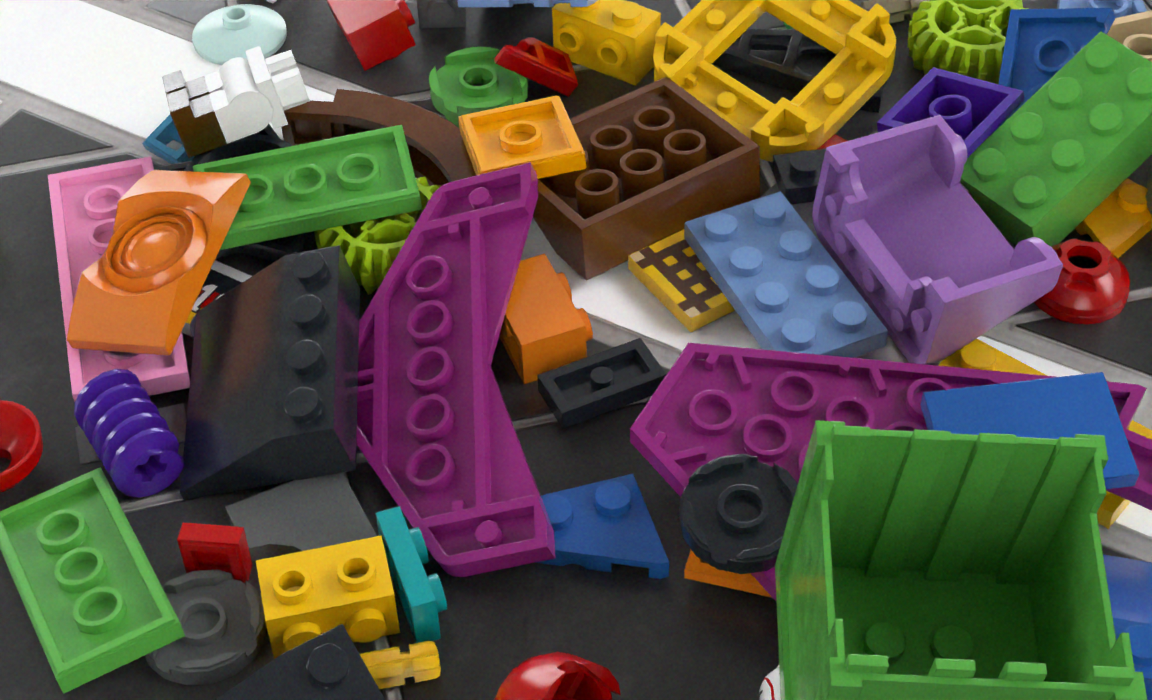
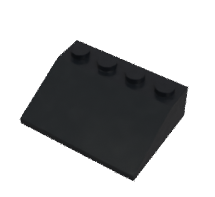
[180,245,360,500]

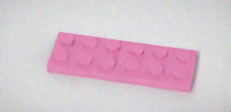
[48,156,190,402]

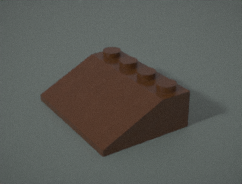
[533,77,760,281]

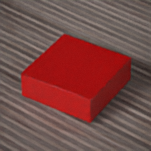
[177,522,253,583]

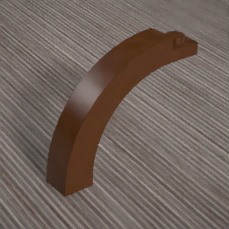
[281,89,476,186]

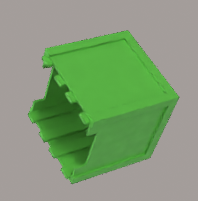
[775,420,1147,700]

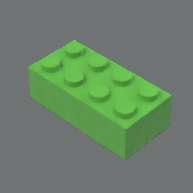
[960,31,1152,246]

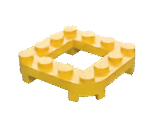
[653,0,896,163]

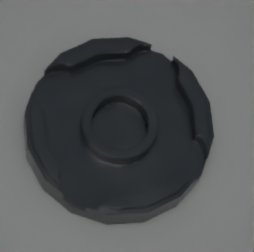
[678,454,798,574]

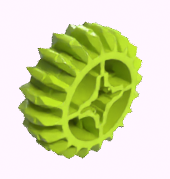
[907,0,1028,84]
[314,177,441,295]

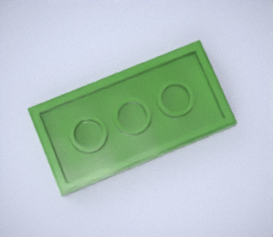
[193,125,422,250]
[0,467,185,694]

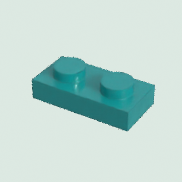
[376,506,447,643]

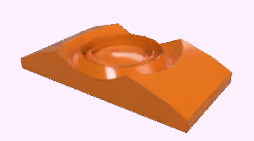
[67,170,251,356]

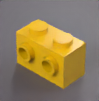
[552,0,661,86]
[256,535,400,659]

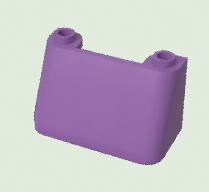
[812,115,1064,365]

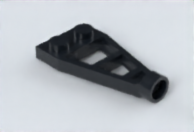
[712,29,887,113]

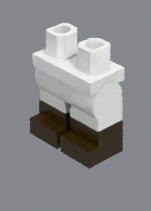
[162,46,310,158]

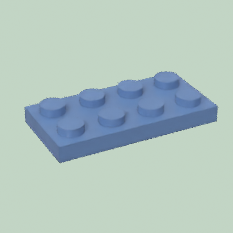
[684,191,888,358]

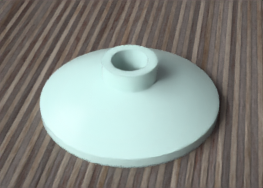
[192,4,287,65]

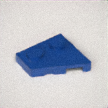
[535,474,669,579]

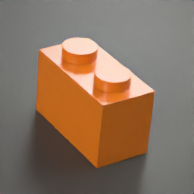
[499,253,593,384]

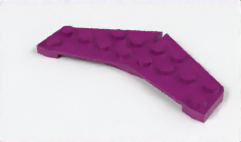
[356,162,555,577]

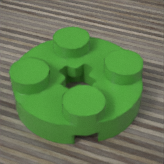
[429,47,528,128]

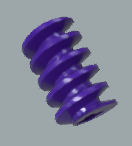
[74,369,185,498]

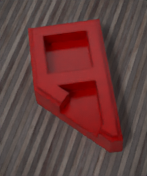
[494,37,579,97]

